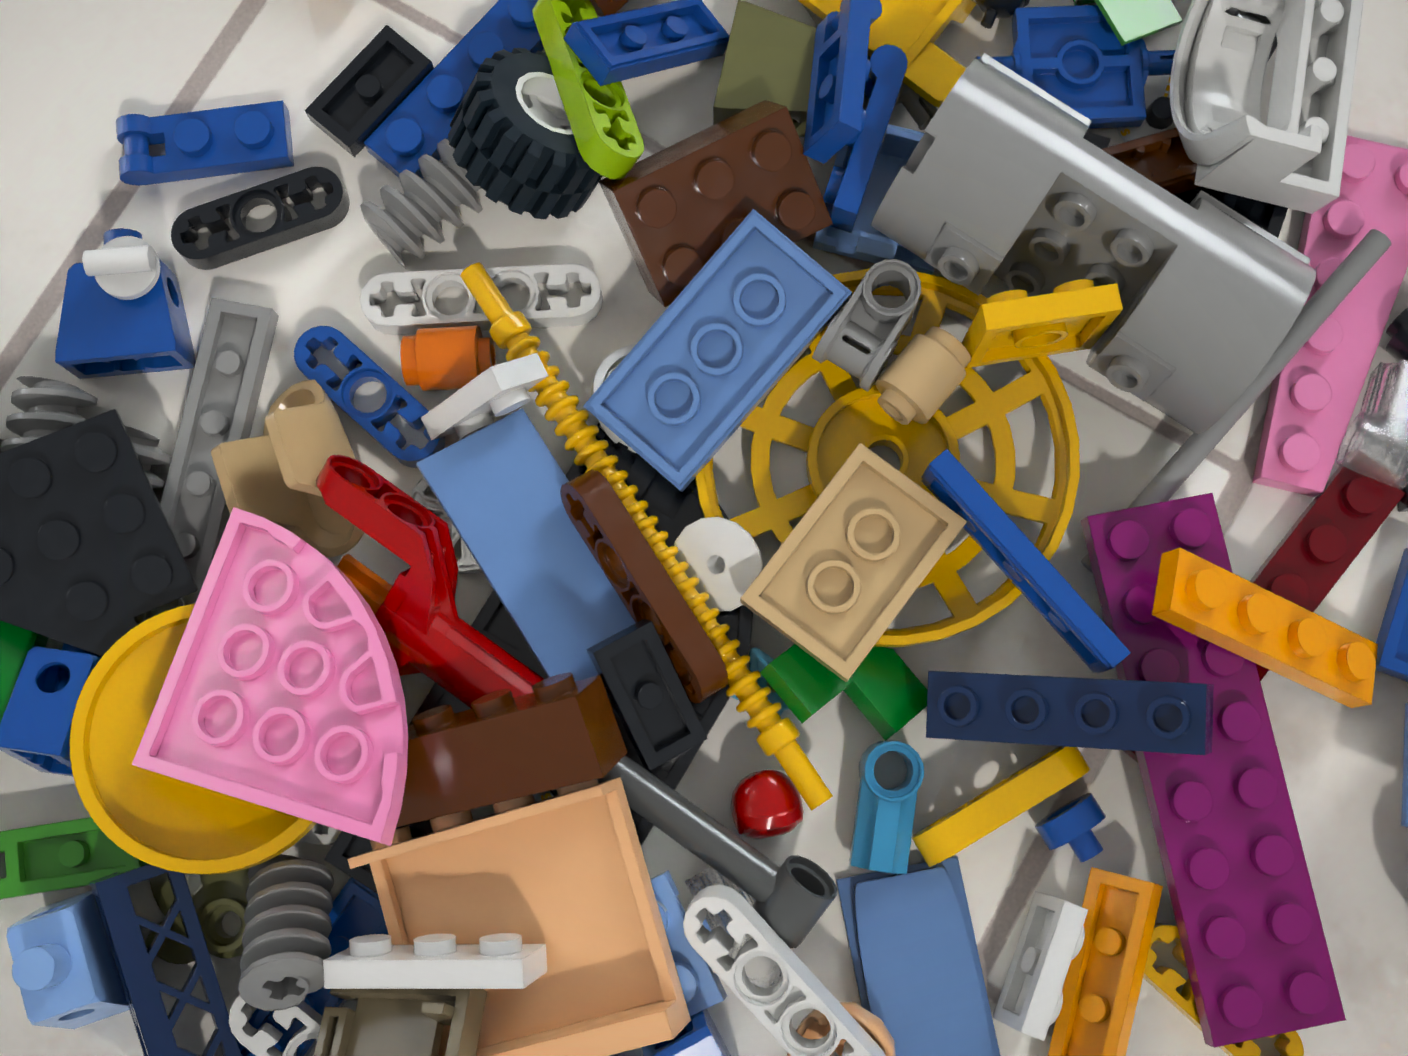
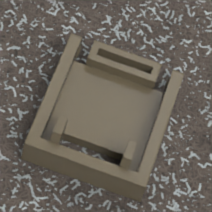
[314,989,487,1056]

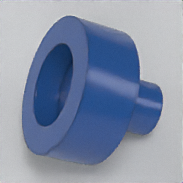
[1035,793,1106,863]

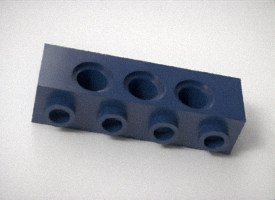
[926,671,1214,755]

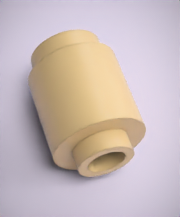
[876,326,971,425]

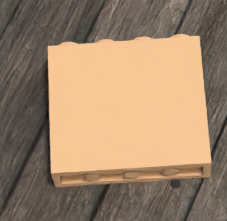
[347,777,691,1056]

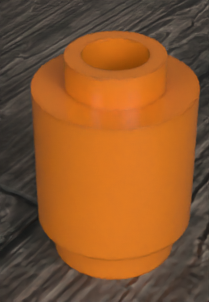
[400,325,496,391]

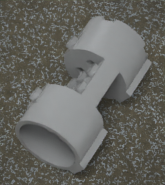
[871,53,1316,434]

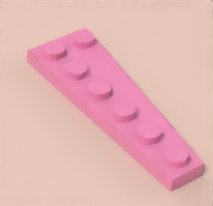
[1253,136,1408,497]

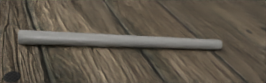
[1081,229,1391,573]

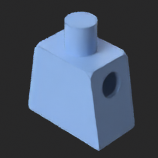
[6,890,129,1029]

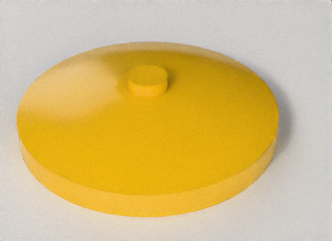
[70,603,316,875]

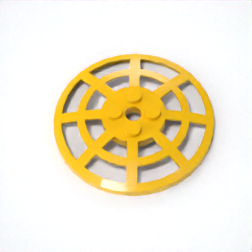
[695,268,1080,647]

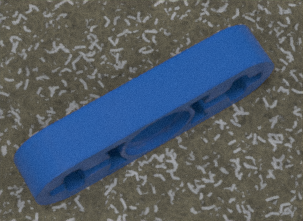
[294,326,445,468]

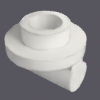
[82,236,161,300]

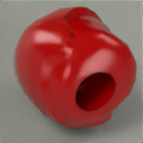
[731,770,804,840]

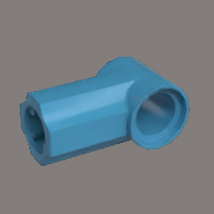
[849,741,924,874]

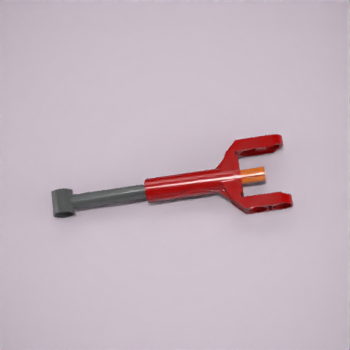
[316,455,837,949]

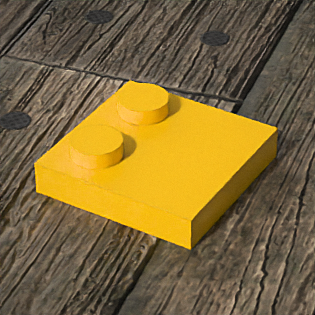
[962,279,1123,368]

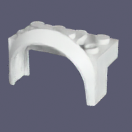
[1170,0,1364,214]

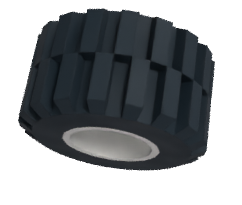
[448,48,602,219]

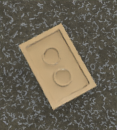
[740,443,967,682]

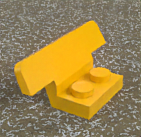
[798,0,977,108]

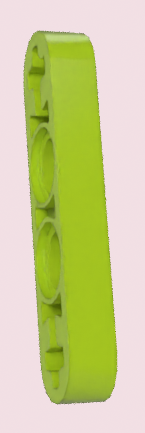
[532,0,644,180]

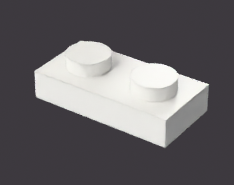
[421,353,548,440]
[992,891,1088,1041]

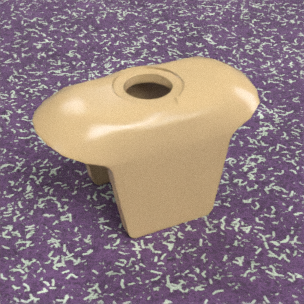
[211,380,364,557]

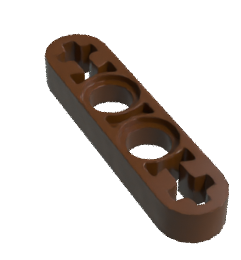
[560,469,728,703]

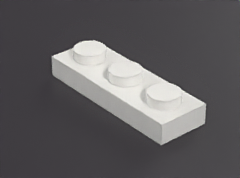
[323,933,547,989]

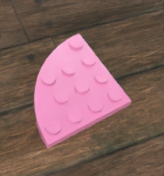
[132,507,408,846]

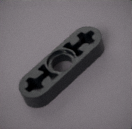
[171,167,350,270]

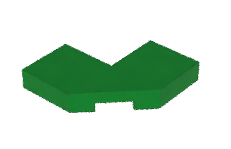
[760,644,928,741]

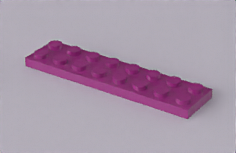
[1081,493,1346,1048]

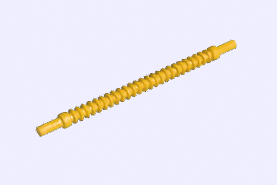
[460,262,833,811]

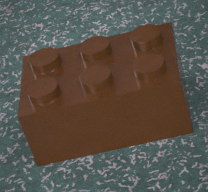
[599,100,833,307]

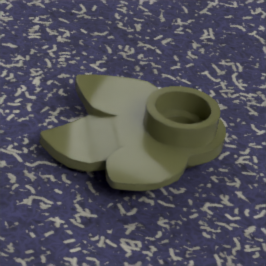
[145,868,249,964]

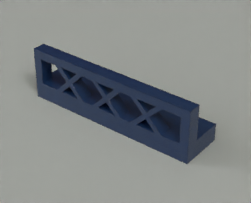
[90,864,241,1056]

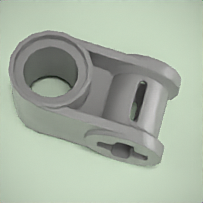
[812,259,921,392]

